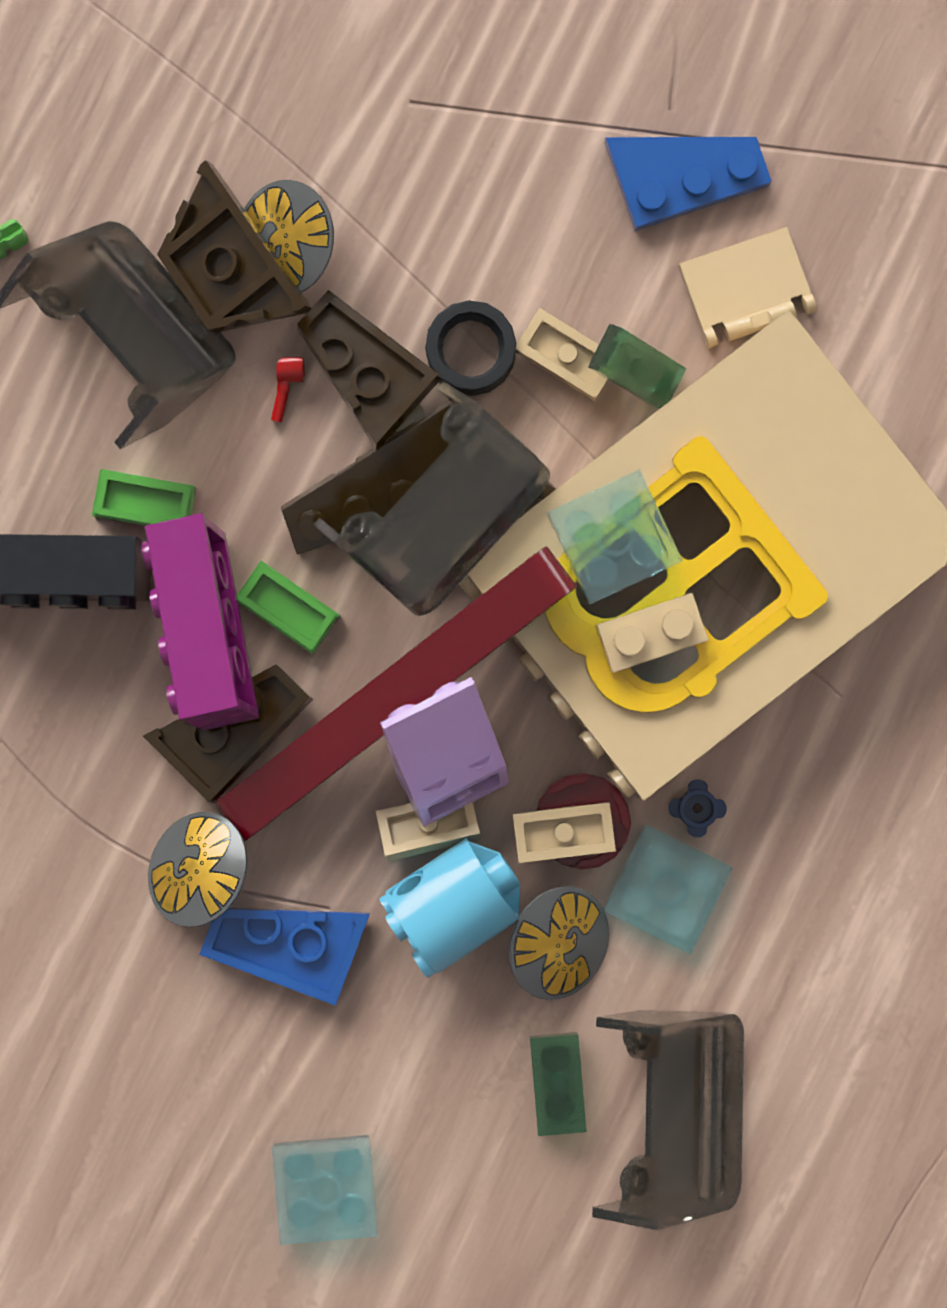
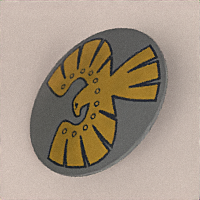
[244,180,334,293]
[148,812,247,927]
[509,886,609,1000]

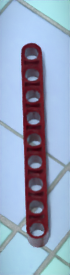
[215,546,577,842]

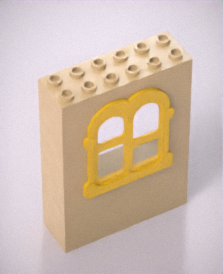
[458,309,947,801]

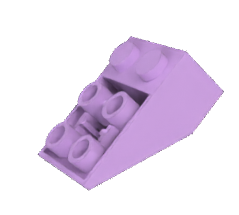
[381,678,509,827]

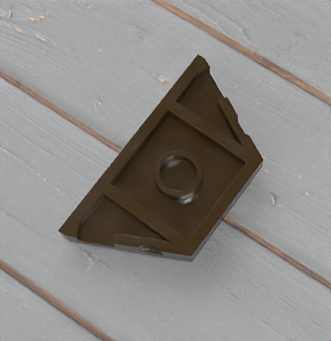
[157,160,312,333]

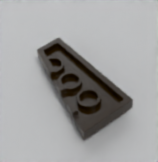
[281,401,469,555]

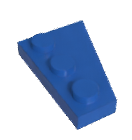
[604,137,772,231]
[199,908,370,1006]

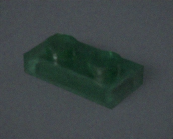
[588,324,687,409]
[529,1032,587,1136]

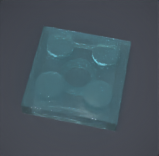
[547,469,683,605]
[603,824,733,955]
[272,1135,378,1245]

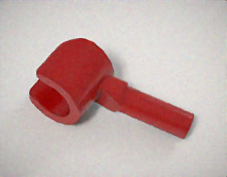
[270,357,305,423]

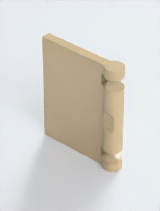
[679,227,817,349]

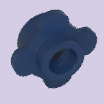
[668,779,727,837]

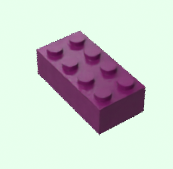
[141,513,260,730]

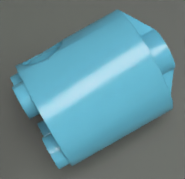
[379,838,520,978]

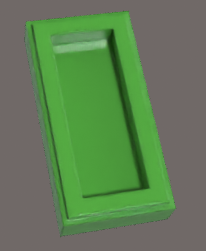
[92,469,197,526]
[237,561,341,655]

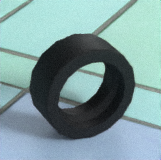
[425,300,517,396]

